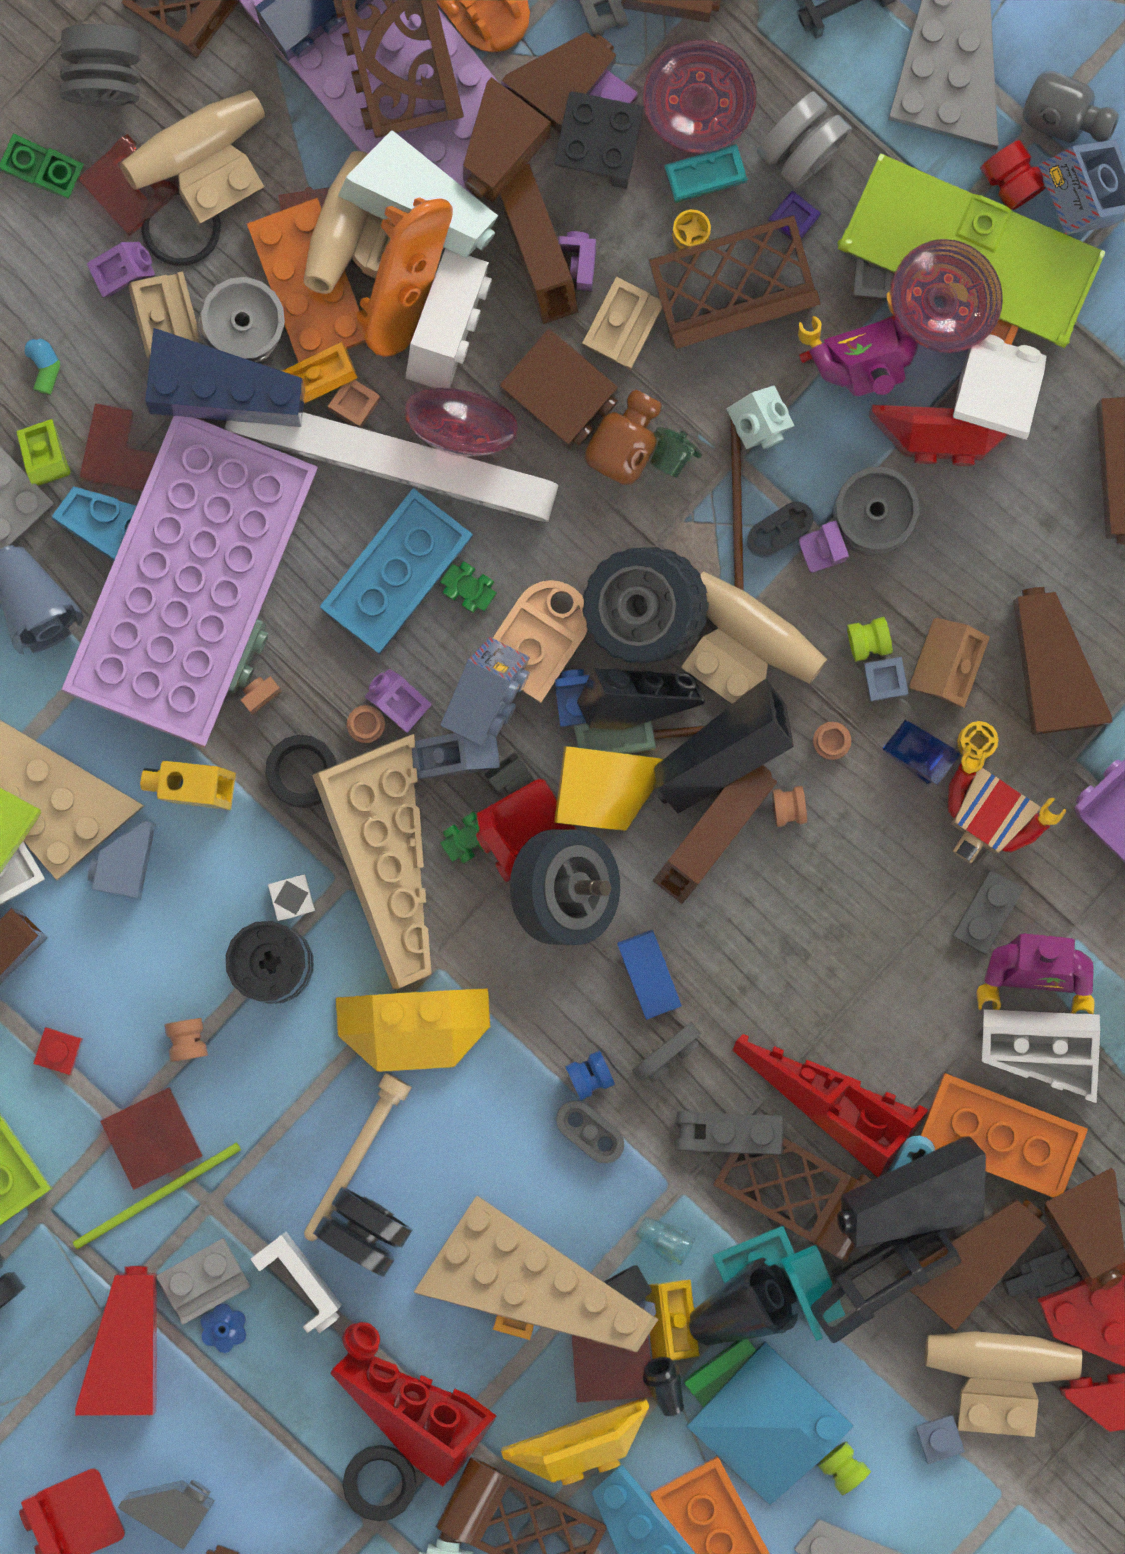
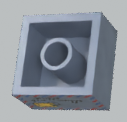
[1038,139,1125,235]
[440,637,530,746]

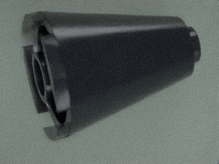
[689,1257,798,1346]

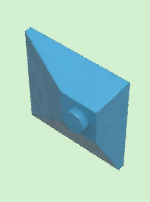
[686,1341,853,1505]

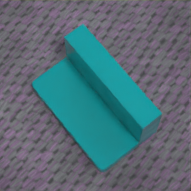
[781,1245,845,1341]

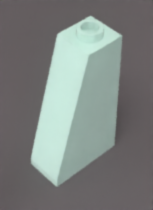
[338,130,498,258]

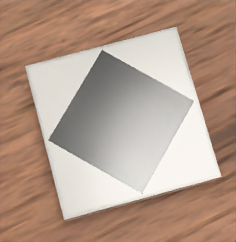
[268,874,315,922]

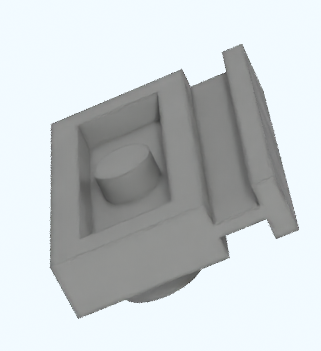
[156,1238,251,1325]

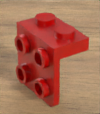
[476,779,577,882]
[19,1468,125,1554]

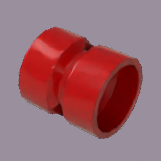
[980,140,1046,211]

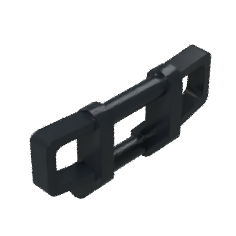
[811,1230,961,1343]

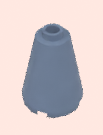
[0,545,84,654]

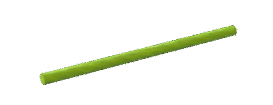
[73,1142,241,1250]

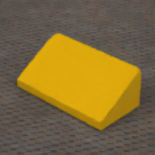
[645,1279,700,1361]

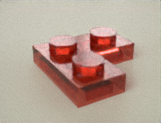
[80,403,158,491]

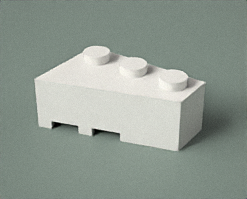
[405,248,492,392]
[982,1009,1100,1103]

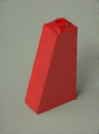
[75,1266,157,1416]

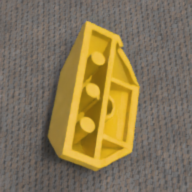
[336,988,490,1072]
[501,1396,649,1486]

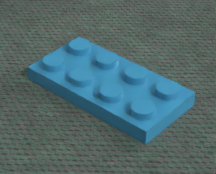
[320,488,473,655]

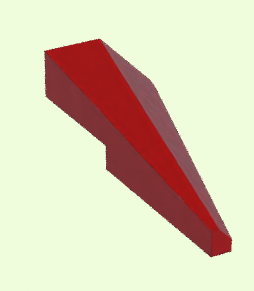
[732,1034,929,1177]

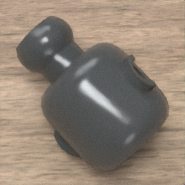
[1023,71,1119,143]

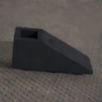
[577,668,706,730]

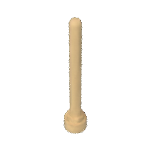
[304,1072,412,1241]

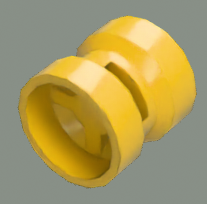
[672,209,711,250]
[957,721,999,760]

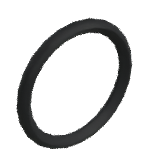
[141,187,221,266]

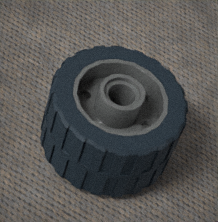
[582,547,709,663]

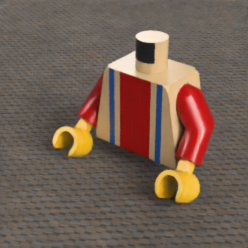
[948,745,1066,864]

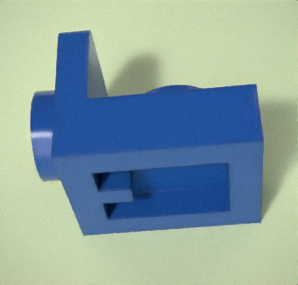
[555,669,590,727]

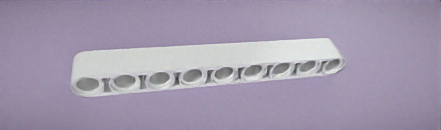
[224,412,559,522]

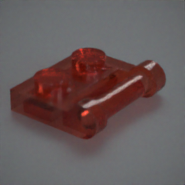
[78,134,179,236]

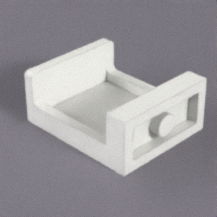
[250,1232,342,1333]

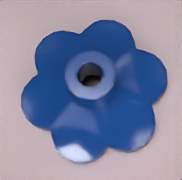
[200,1304,247,1353]

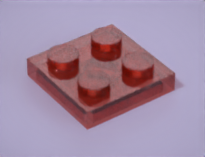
[100,1087,204,1190]
[572,1335,653,1403]

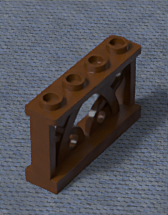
[333,0,464,138]

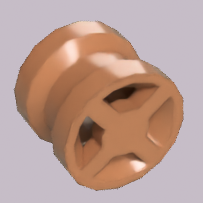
[772,786,807,827]

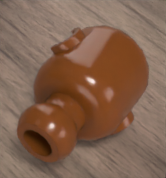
[584,389,662,486]

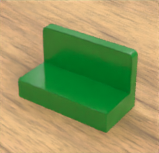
[683,1339,756,1407]

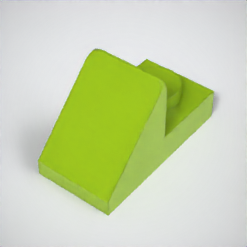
[16,419,71,486]

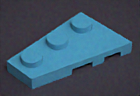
[52,486,137,561]
[591,1465,696,1554]

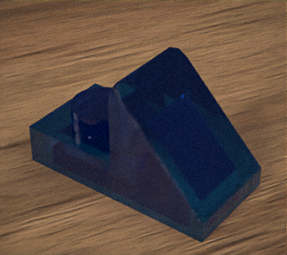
[883,719,960,785]

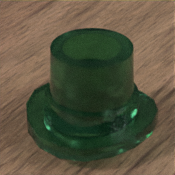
[650,427,702,478]

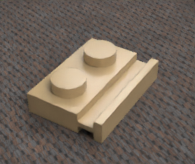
[128,271,200,358]
[582,277,662,370]

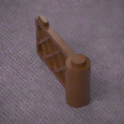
[713,1138,873,1262]
[436,1457,607,1554]

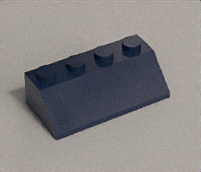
[255,0,373,61]

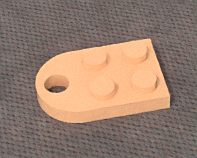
[493,580,588,703]

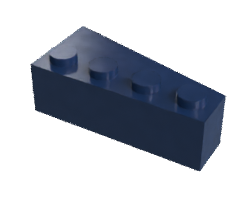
[145,328,305,427]

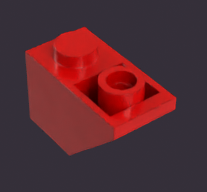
[1060,1372,1125,1432]

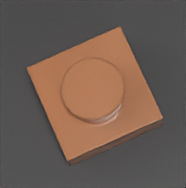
[328,380,380,428]
[241,676,282,715]

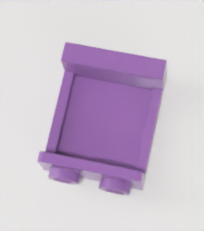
[1075,759,1125,863]

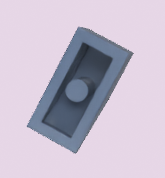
[412,733,500,779]
[88,821,156,899]

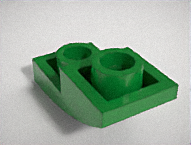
[0,133,84,199]

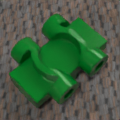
[440,561,497,613]
[440,812,484,864]

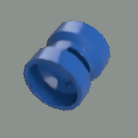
[565,1050,616,1100]

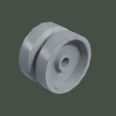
[756,91,852,189]
[197,277,285,364]

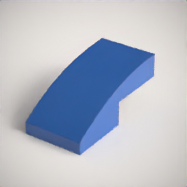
[617,930,682,1020]

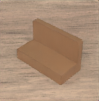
[909,618,990,708]

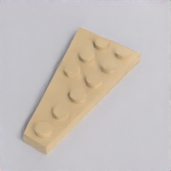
[0,720,145,880]
[312,734,431,989]
[414,1196,658,1352]

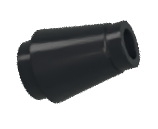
[643,1357,684,1416]

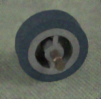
[510,829,620,945]

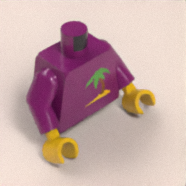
[798,289,918,396]
[976,933,1095,1014]

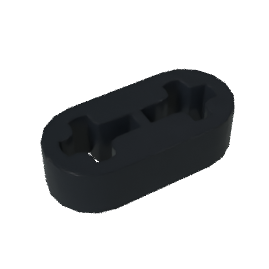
[747,502,813,558]

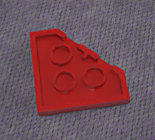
[1037,1275,1125,1367]

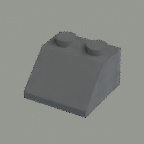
[117,1480,215,1550]

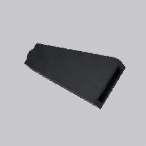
[653,679,794,814]
[837,1136,986,1247]

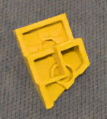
[555,746,663,831]

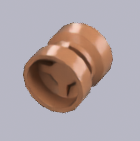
[164,1018,208,1062]

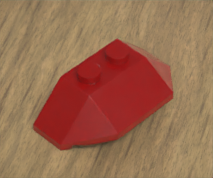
[869,404,1009,466]

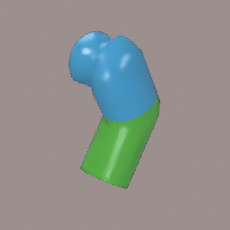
[24,339,60,395]

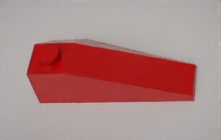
[330,1353,497,1487]

